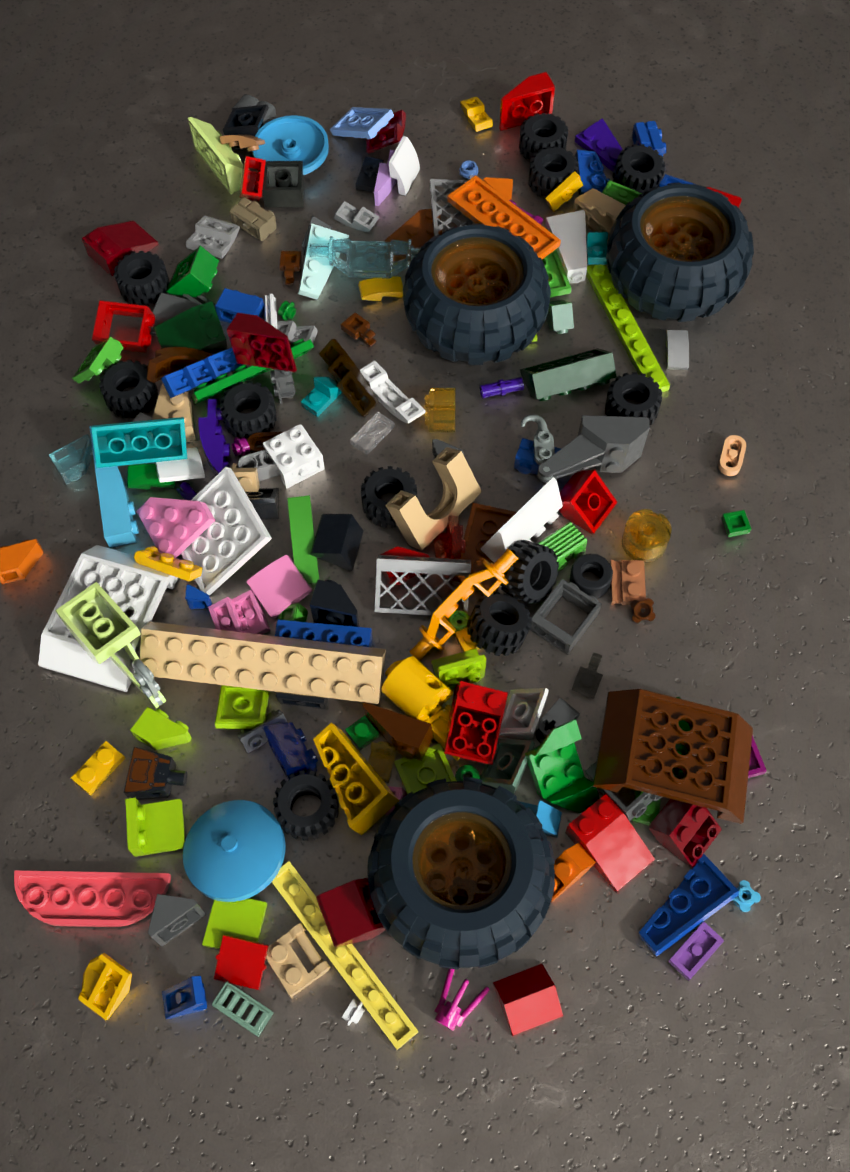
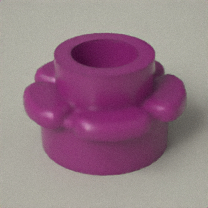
[231,438,250,458]

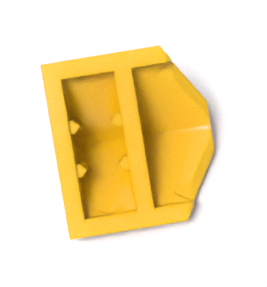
[78,953,132,1020]

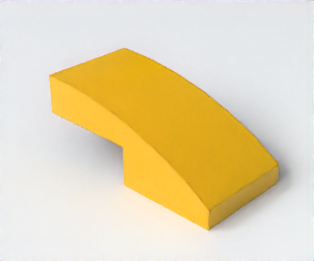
[460,96,493,132]
[358,276,403,301]

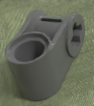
[536,698,580,744]

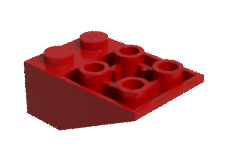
[444,681,508,765]

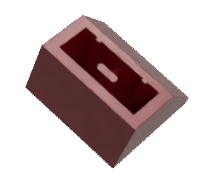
[648,799,722,868]
[316,878,386,947]

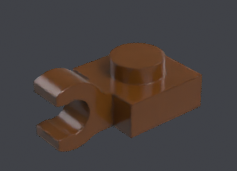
[280,251,302,285]
[341,312,376,347]

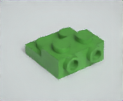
[72,337,124,384]

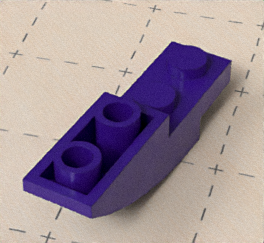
[198,399,231,476]

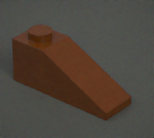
[363,702,434,761]

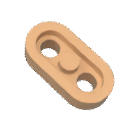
[718,435,746,476]

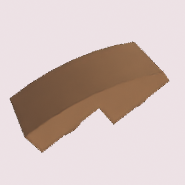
[220,134,265,152]

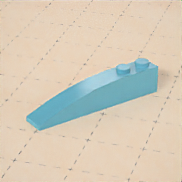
[89,426,139,548]

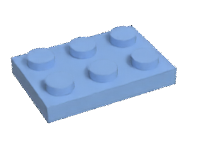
[330,107,394,139]

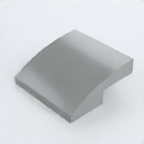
[186,215,240,259]

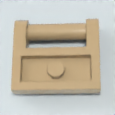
[266,923,331,998]

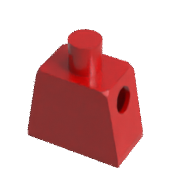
[239,156,266,201]

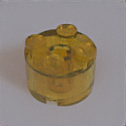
[622,509,672,562]

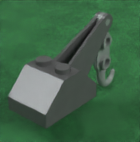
[521,415,650,483]

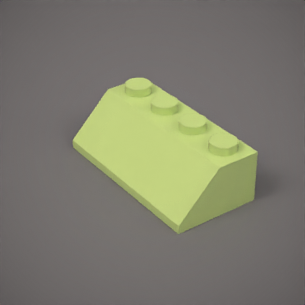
[188,117,244,194]

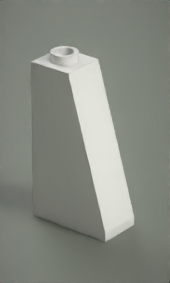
[545,210,587,284]

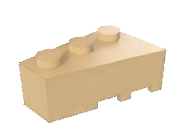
[573,188,625,243]
[152,382,197,442]

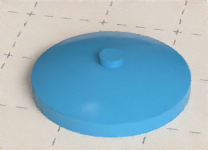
[253,115,329,175]
[183,800,286,902]

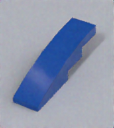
[161,348,247,398]

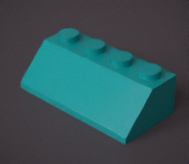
[91,417,187,468]

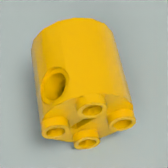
[381,656,453,722]

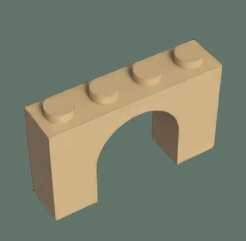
[386,447,482,550]

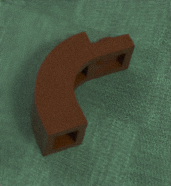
[147,347,214,383]

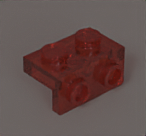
[433,515,466,559]

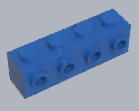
[275,620,373,647]

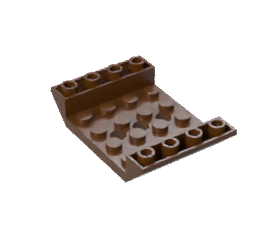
[593,689,753,824]

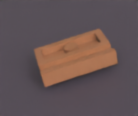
[610,560,646,605]

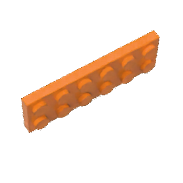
[447,175,561,259]

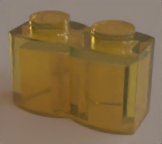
[425,388,455,432]

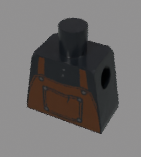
[124,747,187,800]

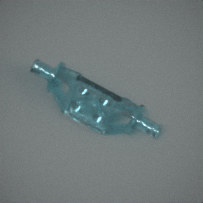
[309,236,421,278]

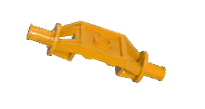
[409,548,519,661]

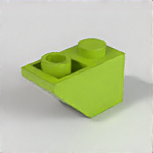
[130,707,192,751]

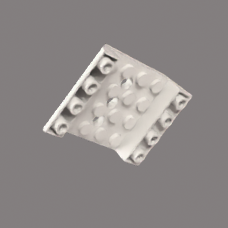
[38,545,178,692]

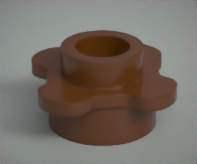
[630,598,656,623]

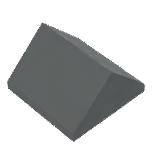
[148,894,206,946]

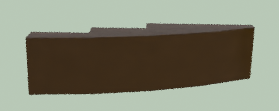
[319,339,378,417]

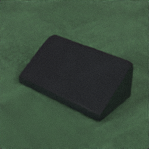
[276,692,328,709]

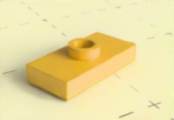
[545,172,583,212]

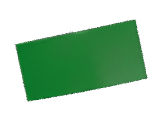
[127,464,175,490]

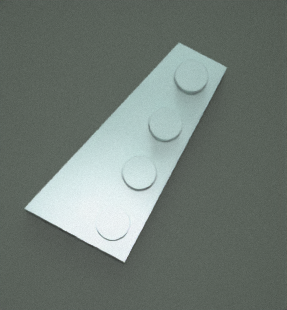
[298,224,349,300]

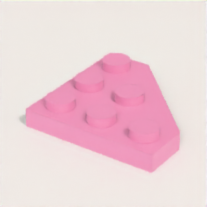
[136,497,215,558]

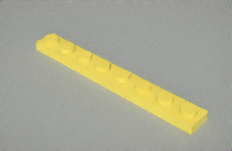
[272,861,418,1050]

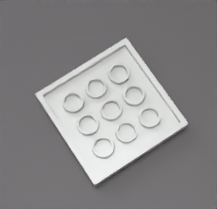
[181,467,272,596]

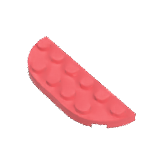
[14,870,171,927]

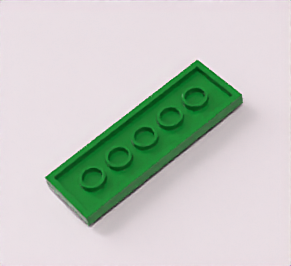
[191,338,314,405]

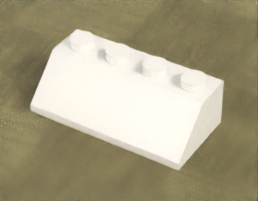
[481,477,563,563]

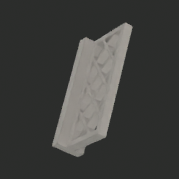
[430,175,475,236]
[374,555,471,616]

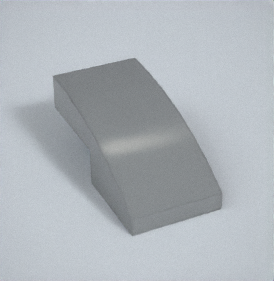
[334,201,379,232]
[277,321,318,345]
[666,330,689,370]

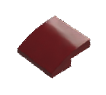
[366,110,406,154]

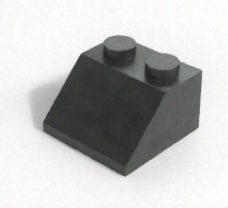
[262,161,304,207]

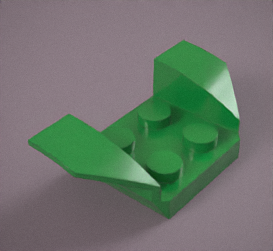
[525,718,600,813]

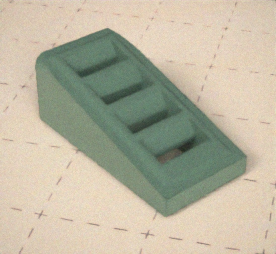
[212,981,274,1037]

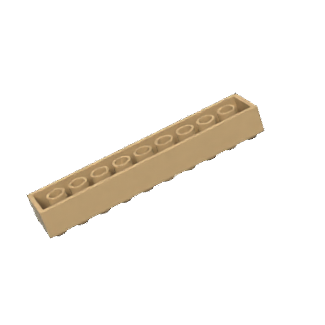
[140,622,386,704]

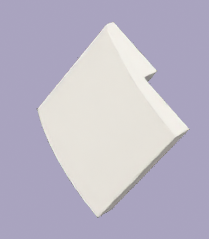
[389,136,420,196]
[155,447,205,482]

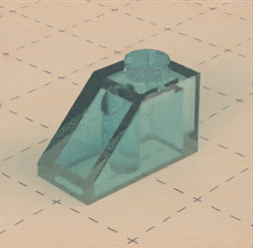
[49,434,93,485]

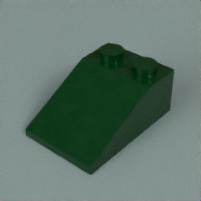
[154,301,227,353]

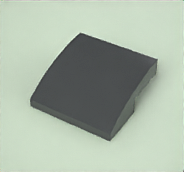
[150,293,200,336]

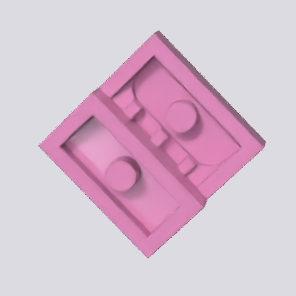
[246,555,313,618]
[208,589,271,635]

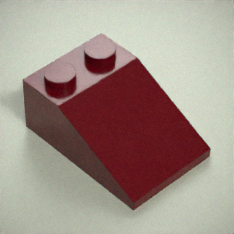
[82,221,159,276]

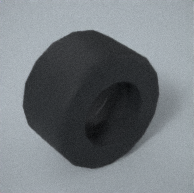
[569,553,613,598]

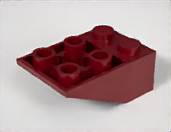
[226,313,297,372]

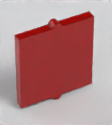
[214,934,269,990]

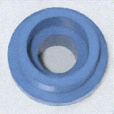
[459,160,478,179]

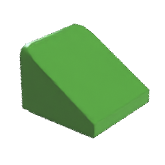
[276,603,308,625]

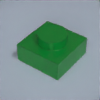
[721,510,751,537]
[345,715,380,751]

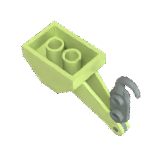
[55,582,166,709]

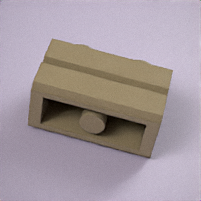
[230,197,277,242]

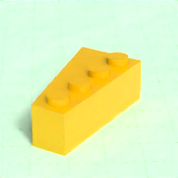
[313,722,399,835]

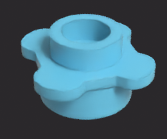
[732,880,761,912]

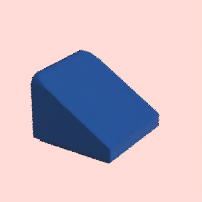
[185,584,213,609]

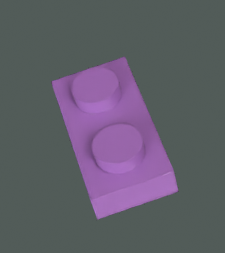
[668,922,725,981]

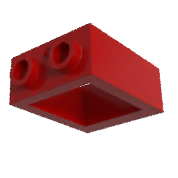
[92,300,155,353]

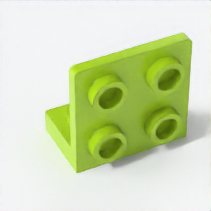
[431,648,486,689]
[125,797,185,857]

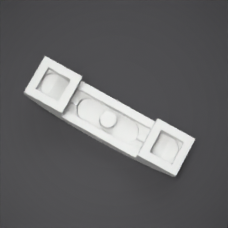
[360,361,426,424]

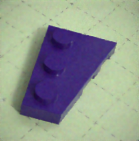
[575,118,623,172]

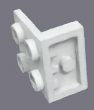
[263,424,325,489]

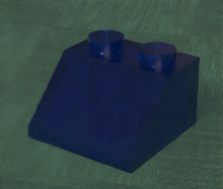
[263,722,318,780]

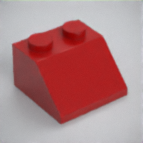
[559,470,617,534]

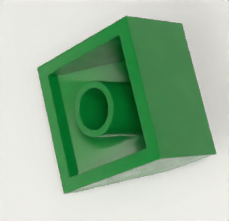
[166,245,219,297]

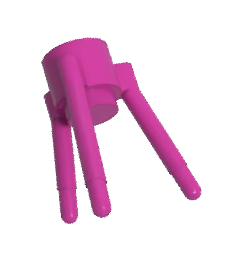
[434,969,490,1031]

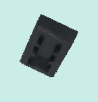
[355,157,384,192]

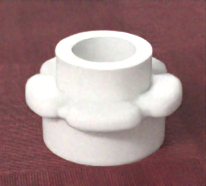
[342,998,365,1026]

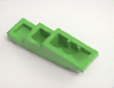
[287,495,320,584]

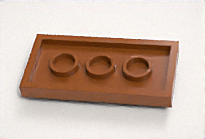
[452,503,517,593]

